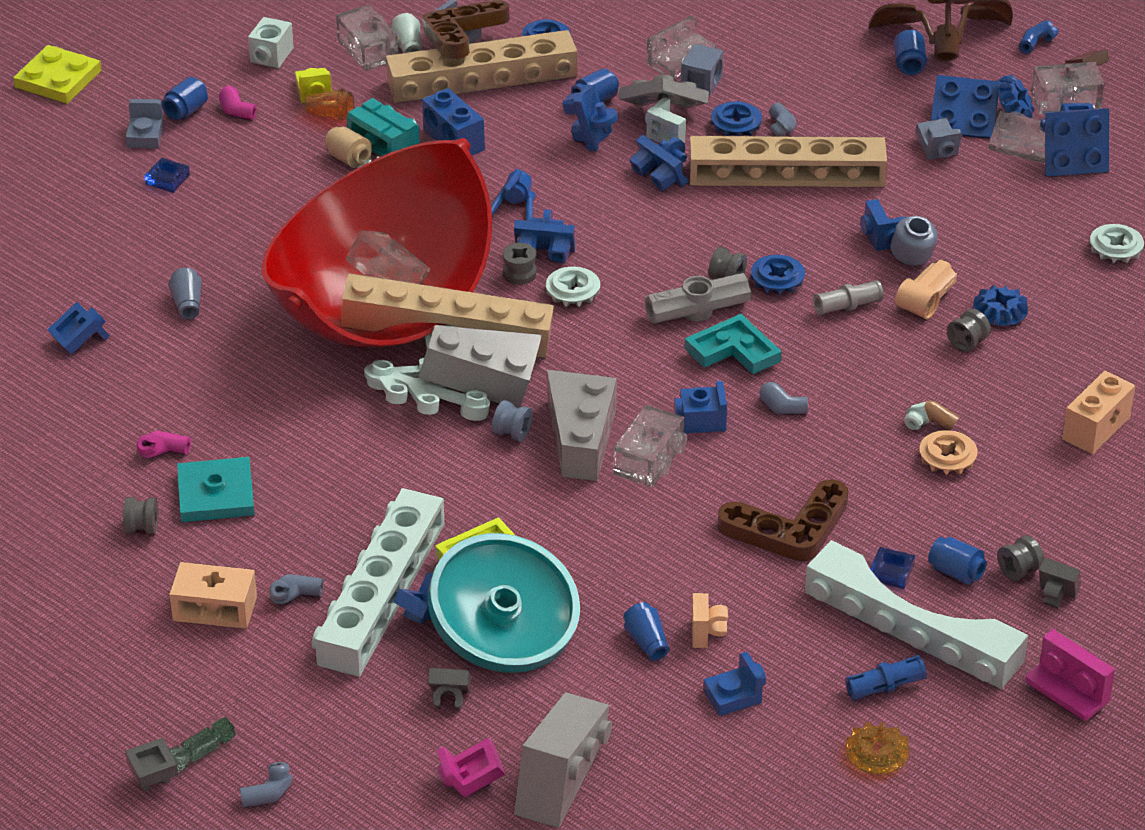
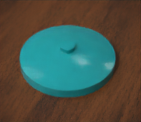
[427,533,580,673]

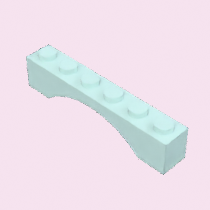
[805,540,1028,689]

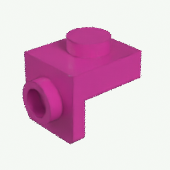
[437,738,505,798]

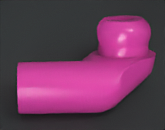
[219,86,257,120]
[136,431,191,458]

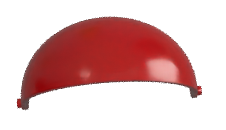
[261,138,492,348]

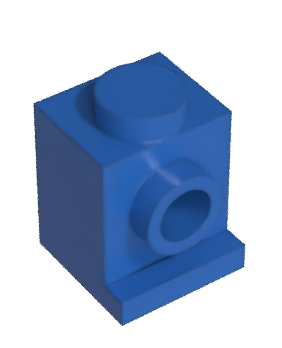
[674,381,727,434]

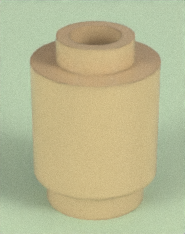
[325,127,372,168]

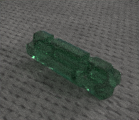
[170,717,236,772]

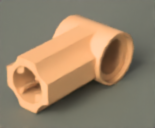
[895,260,957,319]

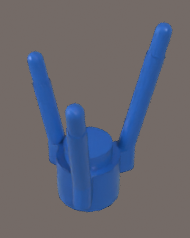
[491,169,536,221]

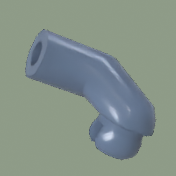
[769,103,797,137]
[759,382,808,414]
[269,574,324,604]
[240,762,293,808]

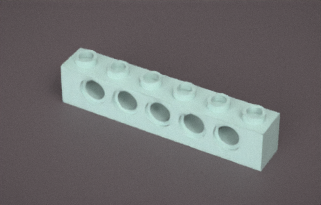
[312,488,445,677]

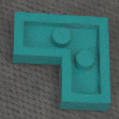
[684,314,782,374]

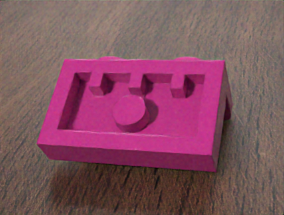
[1026,629,1115,721]

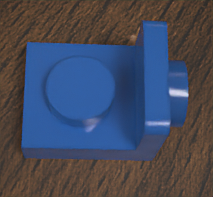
[47,302,110,354]
[703,651,766,716]

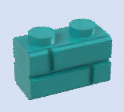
[347,98,420,157]

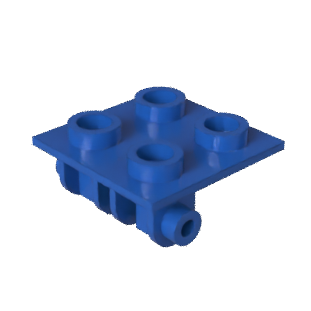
[931,75,998,139]
[1040,108,1109,176]

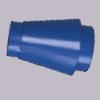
[623,602,670,661]

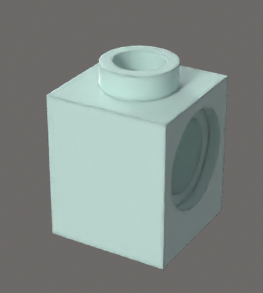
[248,17,294,68]

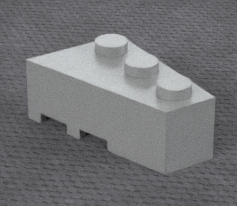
[418,325,542,408]
[547,370,617,481]
[514,692,612,828]

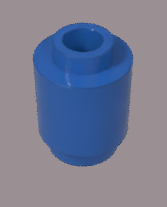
[894,30,927,75]
[571,68,619,102]
[161,77,208,120]
[928,537,987,585]

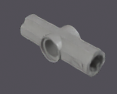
[644,273,751,324]

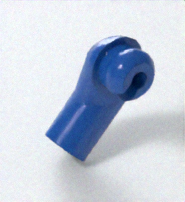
[1018,20,1059,54]

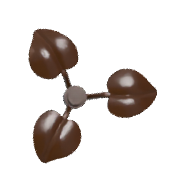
[868,0,1013,61]

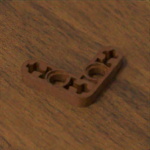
[423,0,510,59]
[718,479,849,561]

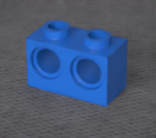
[422,88,485,155]

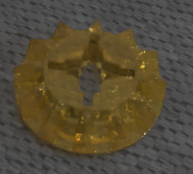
[846,721,910,774]

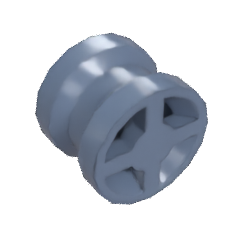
[492,400,533,442]

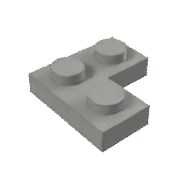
[619,75,709,108]

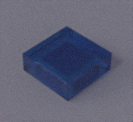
[144,158,190,193]
[870,547,916,590]

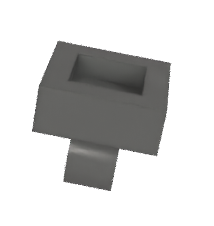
[1039,558,1081,608]
[428,668,472,710]
[125,737,179,791]

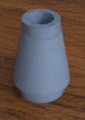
[168,268,202,319]

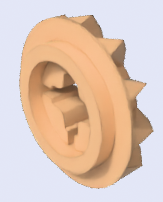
[919,430,977,475]

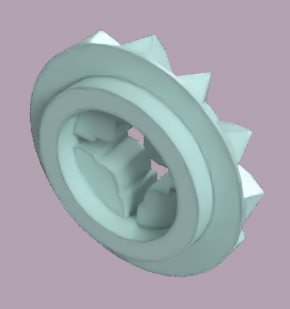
[1089,224,1144,263]
[546,267,600,307]

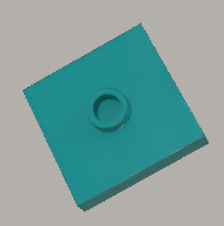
[177,457,255,522]

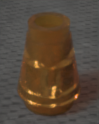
[305,89,354,120]

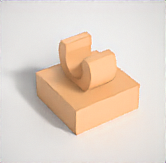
[692,593,728,648]

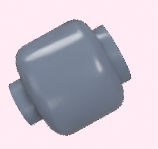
[890,216,938,266]

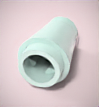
[390,13,422,53]

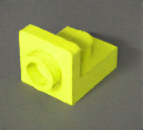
[295,68,332,103]

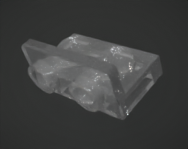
[647,16,718,79]
[989,111,1045,163]

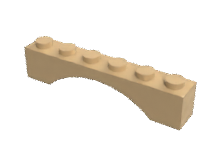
[341,273,554,358]

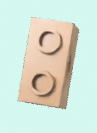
[1062,371,1135,454]
[170,562,257,629]

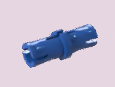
[845,655,927,701]

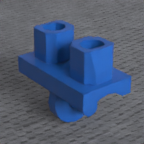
[562,85,618,151]
[629,134,689,191]
[514,209,576,263]

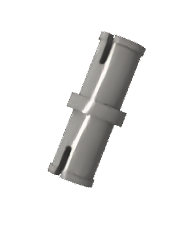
[813,280,884,315]

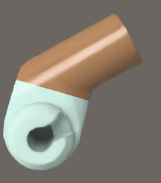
[904,400,960,431]

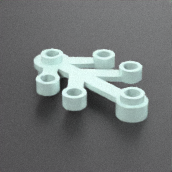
[364,358,490,421]

